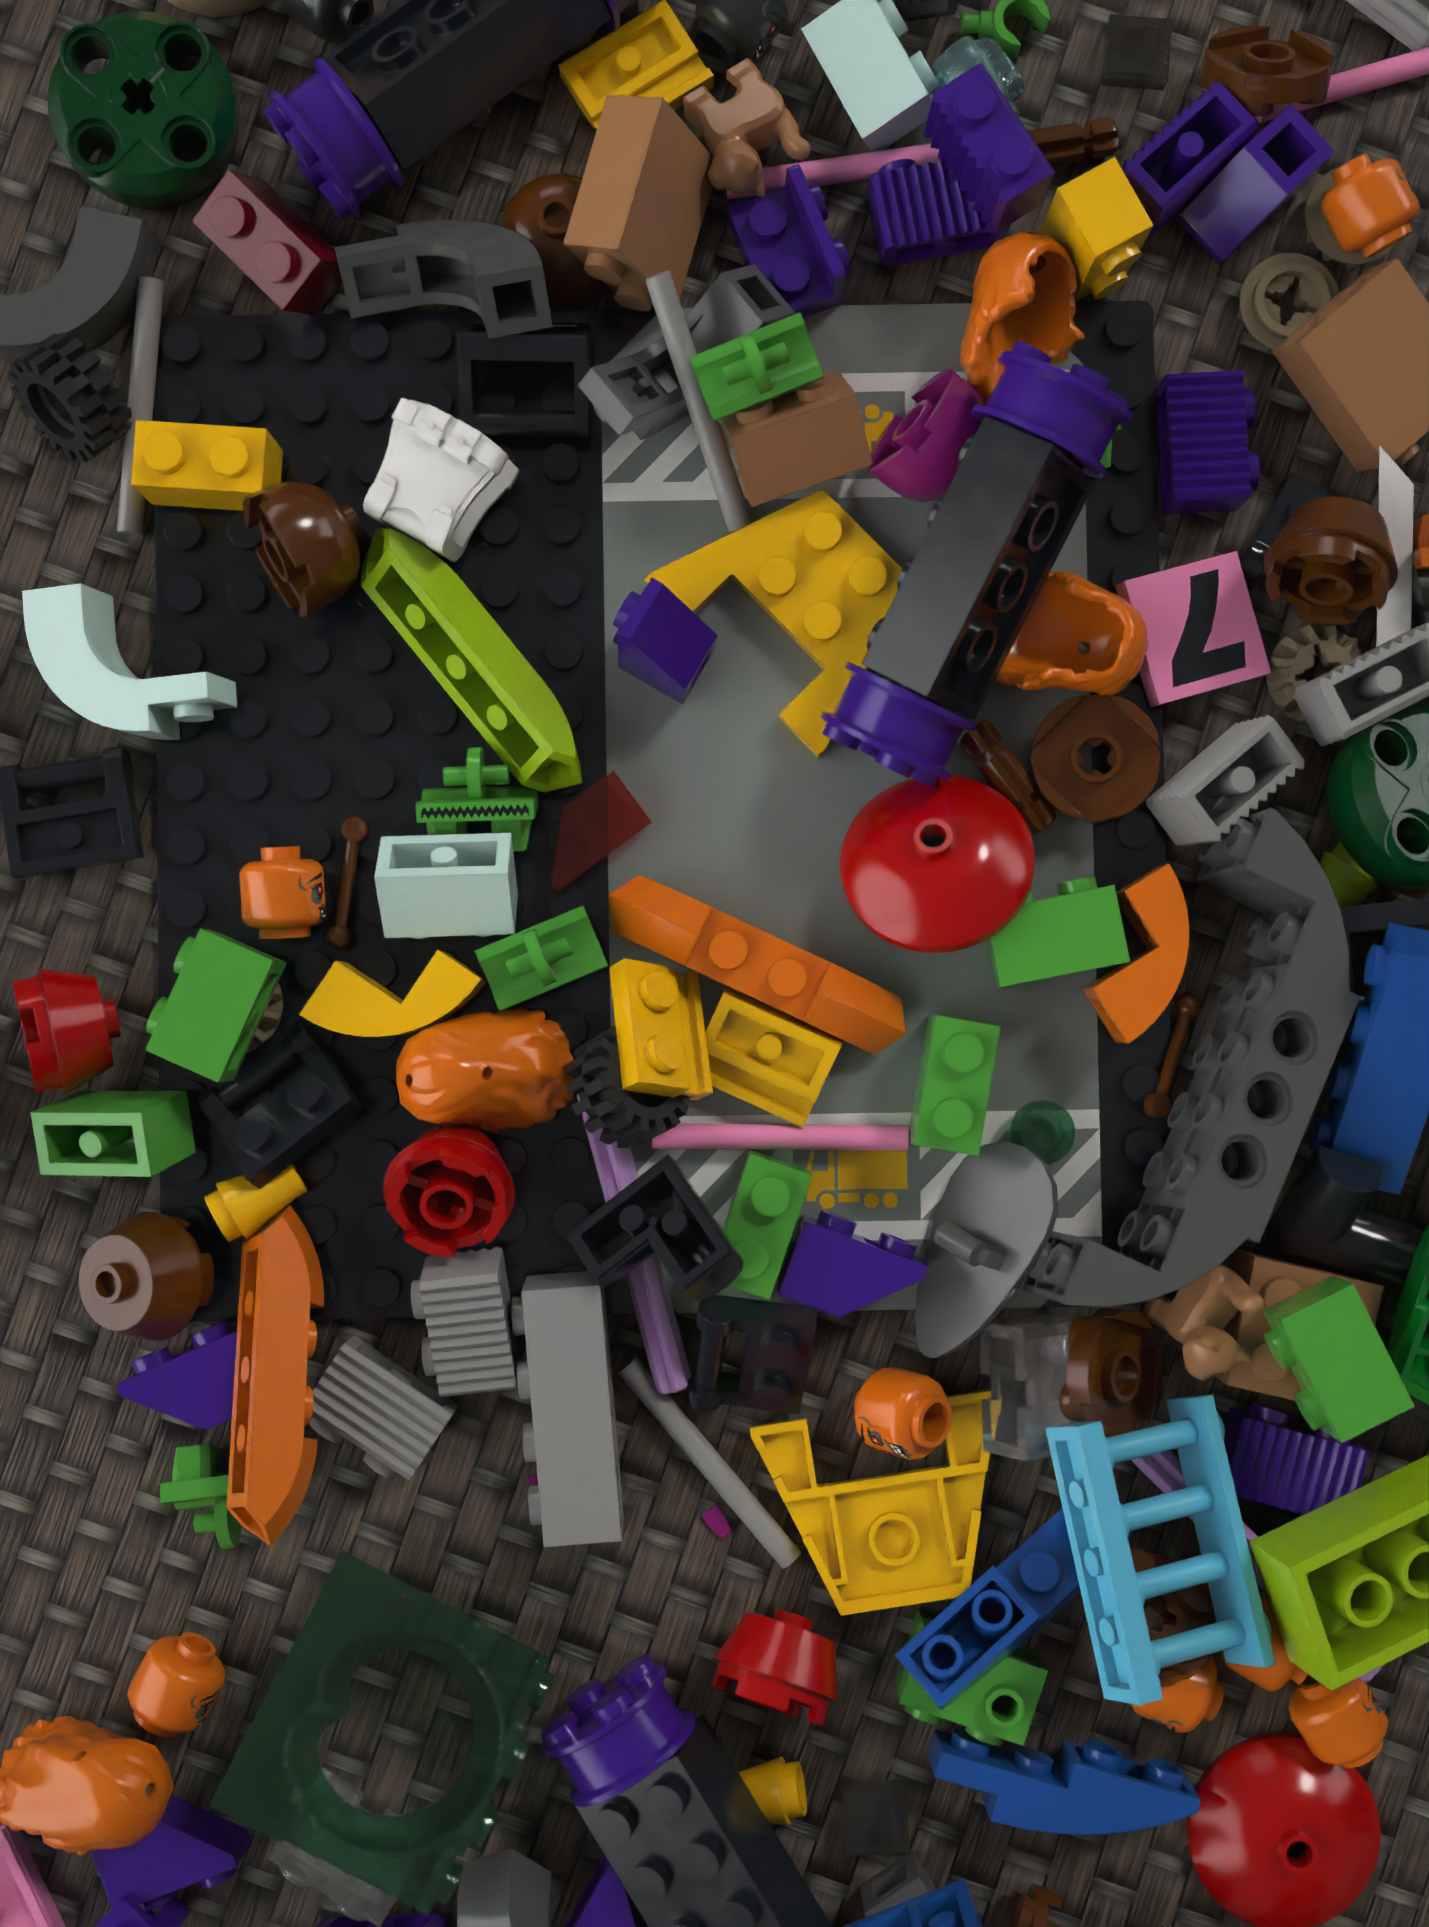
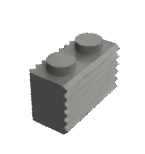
[1294,623,1429,746]
[1146,714,1304,847]
[411,1247,521,1397]
[309,1335,459,1480]

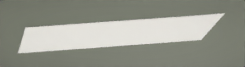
[1376,445,1414,647]

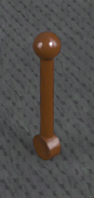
[326,817,369,949]
[1144,994,1201,1118]

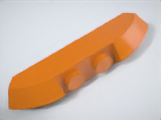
[608,875,906,1055]
[226,1205,324,1546]

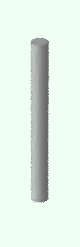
[645,270,752,531]
[117,277,164,536]
[617,1356,801,1569]

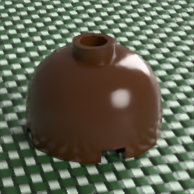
[500,173,609,310]
[242,481,365,618]

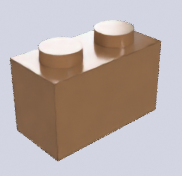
[720,372,873,507]

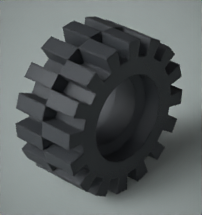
[8,333,132,463]
[567,1026,689,1148]

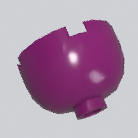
[869,368,986,503]

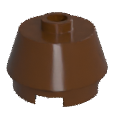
[1263,497,1398,625]
[79,1212,214,1341]

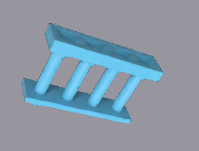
[1045,1395,1276,1706]

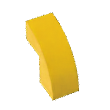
[299,950,488,1037]

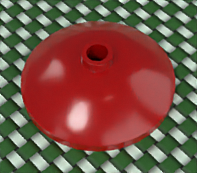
[840,775,1035,953]
[1186,1732,1381,1927]

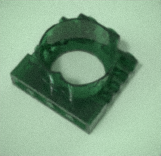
[209,1551,555,1915]

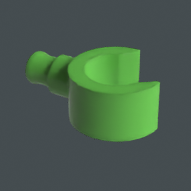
[959,0,1050,61]

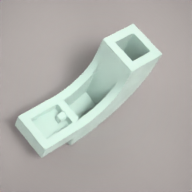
[22,583,237,740]

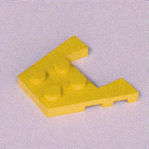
[644,489,902,758]
[750,1388,998,1616]

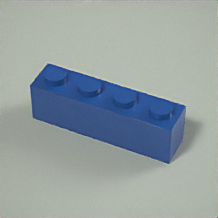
[1309,923,1429,1195]

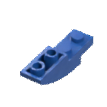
[895,1508,1133,1710]
[928,1728,1201,1835]

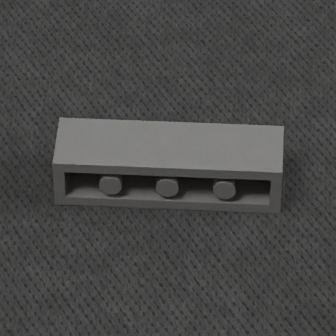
[511,1271,624,1547]

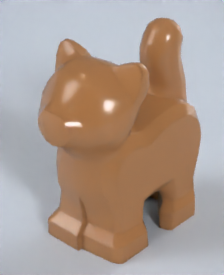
[683,58,811,198]
[1141,1265,1264,1381]

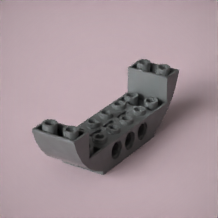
[1022,808,1360,1307]

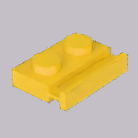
[558,0,714,131]
[609,958,713,1101]
[705,987,843,1128]

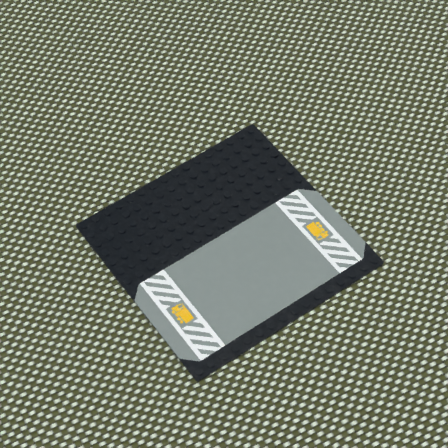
[153,300,1176,1322]

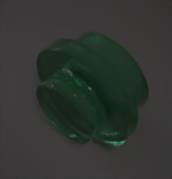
[1010,1100,1075,1164]

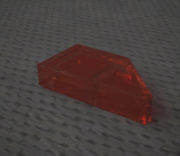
[550,771,651,893]

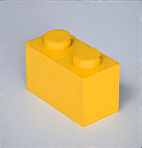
[1039,157,1154,302]
[131,420,283,511]

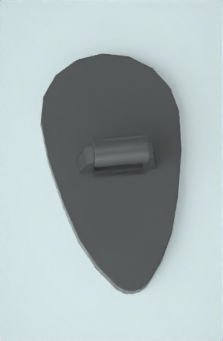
[915,1141,1058,1359]

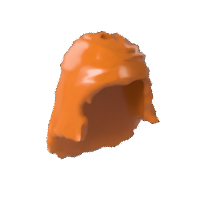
[959,232,1085,404]
[995,571,1149,696]
[396,1007,575,1134]
[0,1716,174,1856]

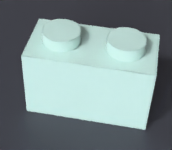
[801,0,939,152]
[374,833,518,939]

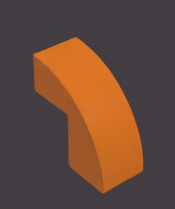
[1082,863,1189,1044]

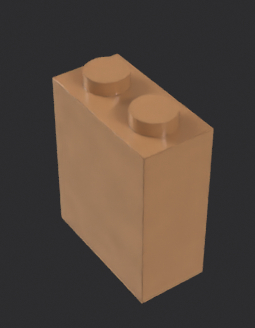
[563,95,713,311]
[1272,258,1429,472]

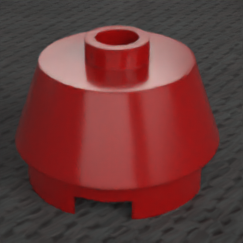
[12,968,121,1095]
[383,1124,515,1257]
[711,1609,837,1726]

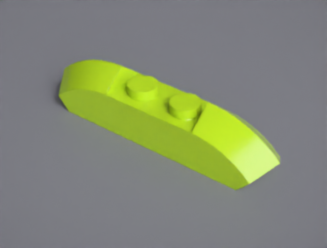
[361,528,582,792]

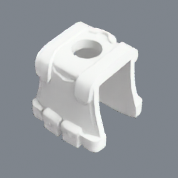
[363,398,520,562]

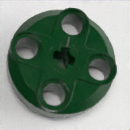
[48,11,240,210]
[1327,705,1429,894]

